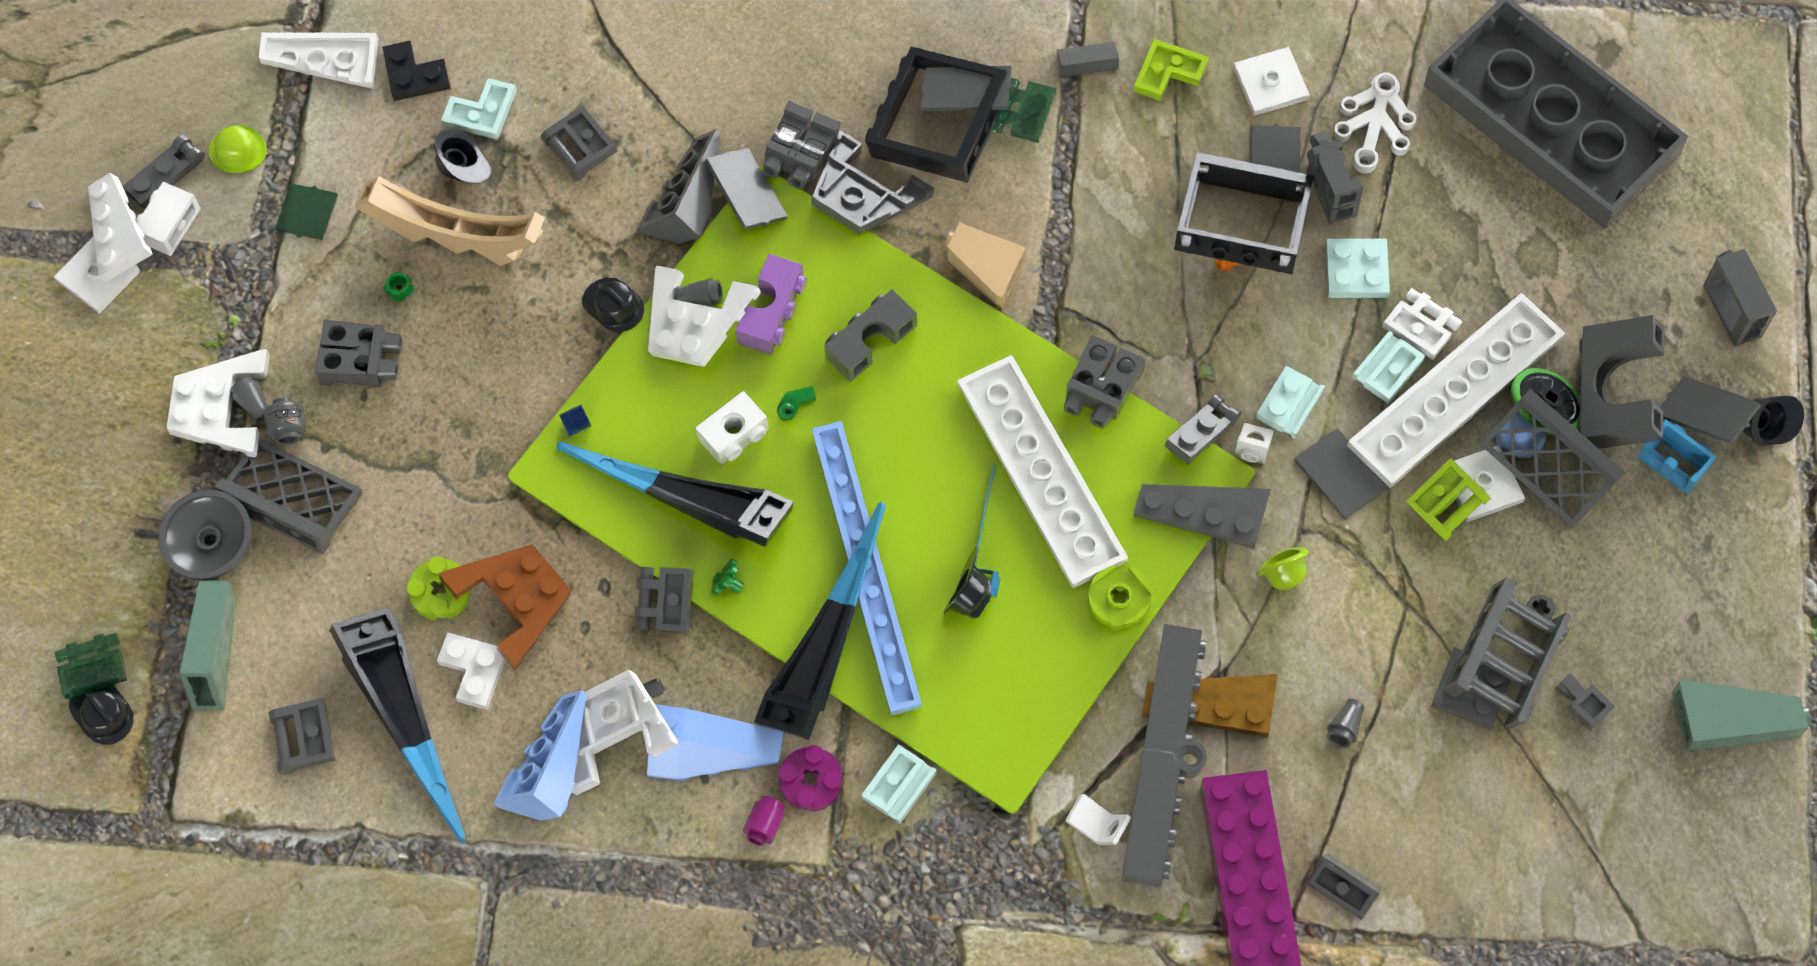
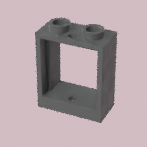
[1703,249,1777,347]

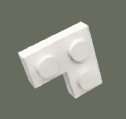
[437,632,506,710]

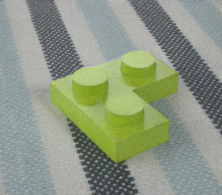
[1133,39,1209,101]

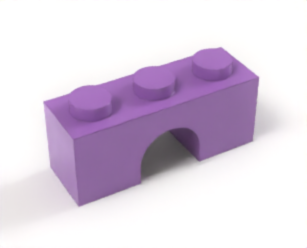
[736,254,807,355]

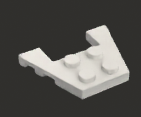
[648,266,761,367]
[167,349,270,457]
[571,670,678,795]

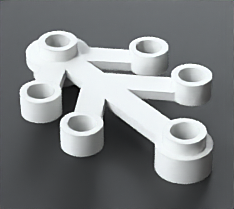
[1333,72,1416,174]

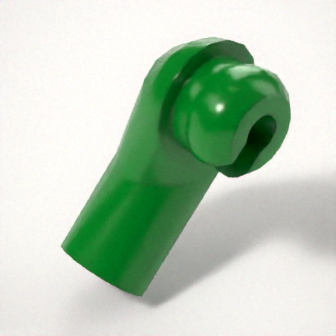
[777,386,816,420]

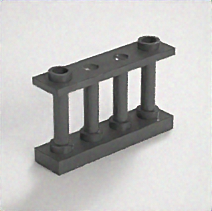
[1444,577,1571,729]

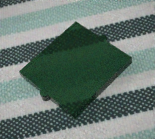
[275,183,338,240]

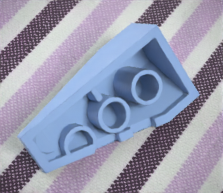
[494,690,586,821]
[647,704,784,781]

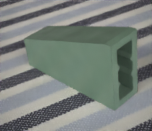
[179,580,236,710]
[1673,680,1810,751]

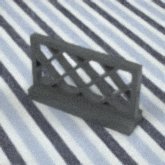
[1479,389,1625,527]
[215,439,362,554]

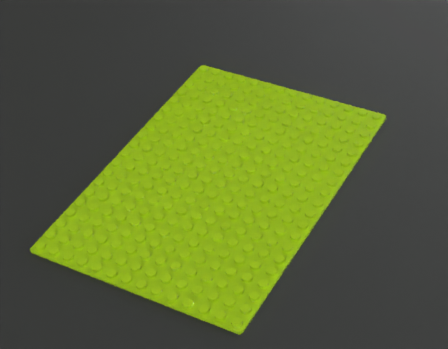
[508,165,1255,814]

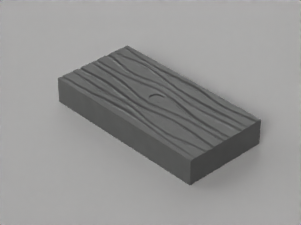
[1424,0,1689,229]

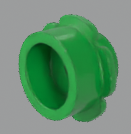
[384,272,414,301]

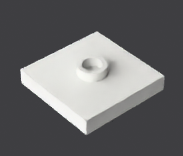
[1234,47,1310,116]
[54,236,140,314]
[1442,445,1525,522]

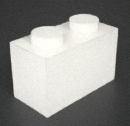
[135,182,201,256]

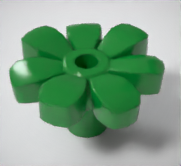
[711,559,744,595]

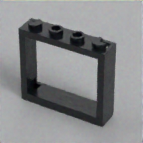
[865,46,1011,183]
[1174,152,1314,274]

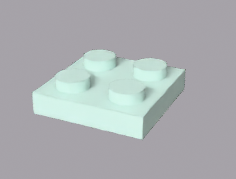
[1326,239,1390,298]

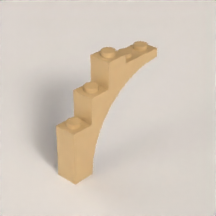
[354,176,545,266]

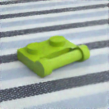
[1406,458,1491,542]

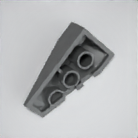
[637,129,720,245]

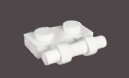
[1383,288,1462,360]

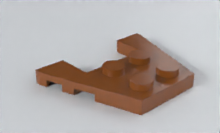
[439,544,571,670]

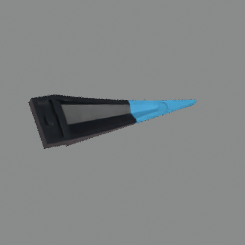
[557,442,794,547]
[754,502,886,740]
[329,607,465,843]

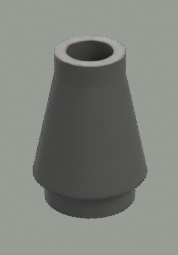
[676,278,723,308]
[230,376,268,423]
[1327,699,1365,748]

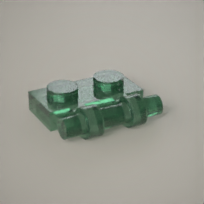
[992,78,1057,143]
[54,633,127,699]

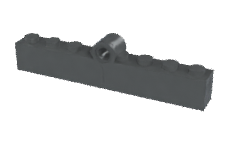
[1122,624,1207,887]

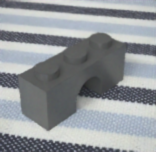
[824,289,917,382]

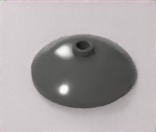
[159,490,252,580]

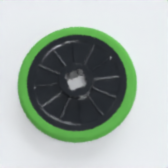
[1511,368,1581,435]

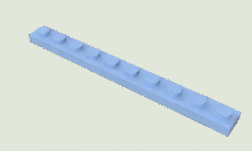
[812,421,922,716]

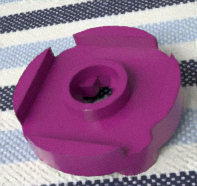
[778,745,842,812]

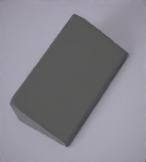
[1057,42,1119,77]
[1307,853,1382,920]

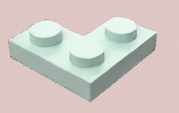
[441,78,517,140]

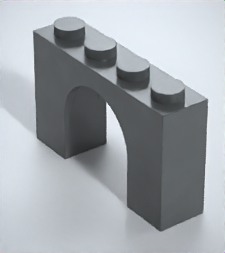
[1577,315,1665,449]

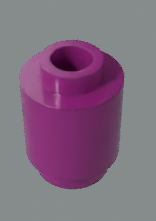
[743,796,785,846]

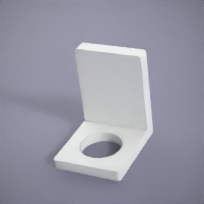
[1235,423,1274,465]
[1065,794,1131,845]

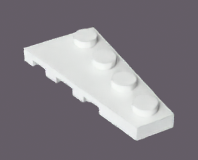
[259,33,378,89]
[88,173,153,282]

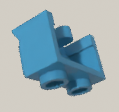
[1638,420,1717,494]

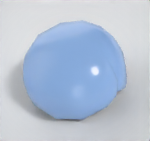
[1495,413,1546,459]

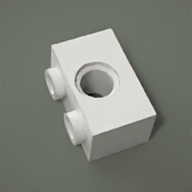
[695,391,769,465]

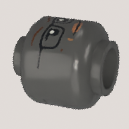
[264,397,306,445]

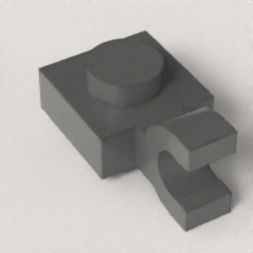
[1556,673,1615,731]

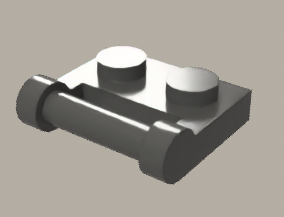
[541,106,617,181]
[268,698,336,774]

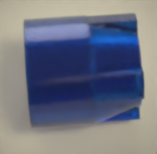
[559,405,591,437]

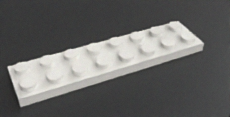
[1347,293,1565,488]
[957,355,1128,589]

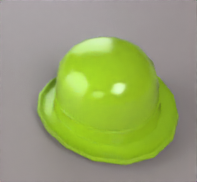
[209,125,267,173]
[1256,546,1309,590]

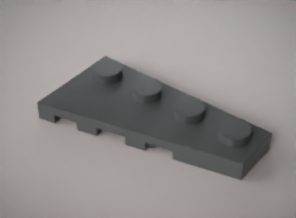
[1134,484,1271,549]

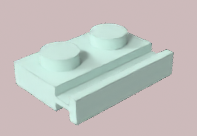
[1352,330,1425,404]
[1256,366,1325,439]
[861,744,937,824]

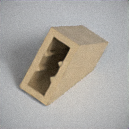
[944,222,1026,310]

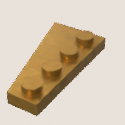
[1142,674,1278,737]

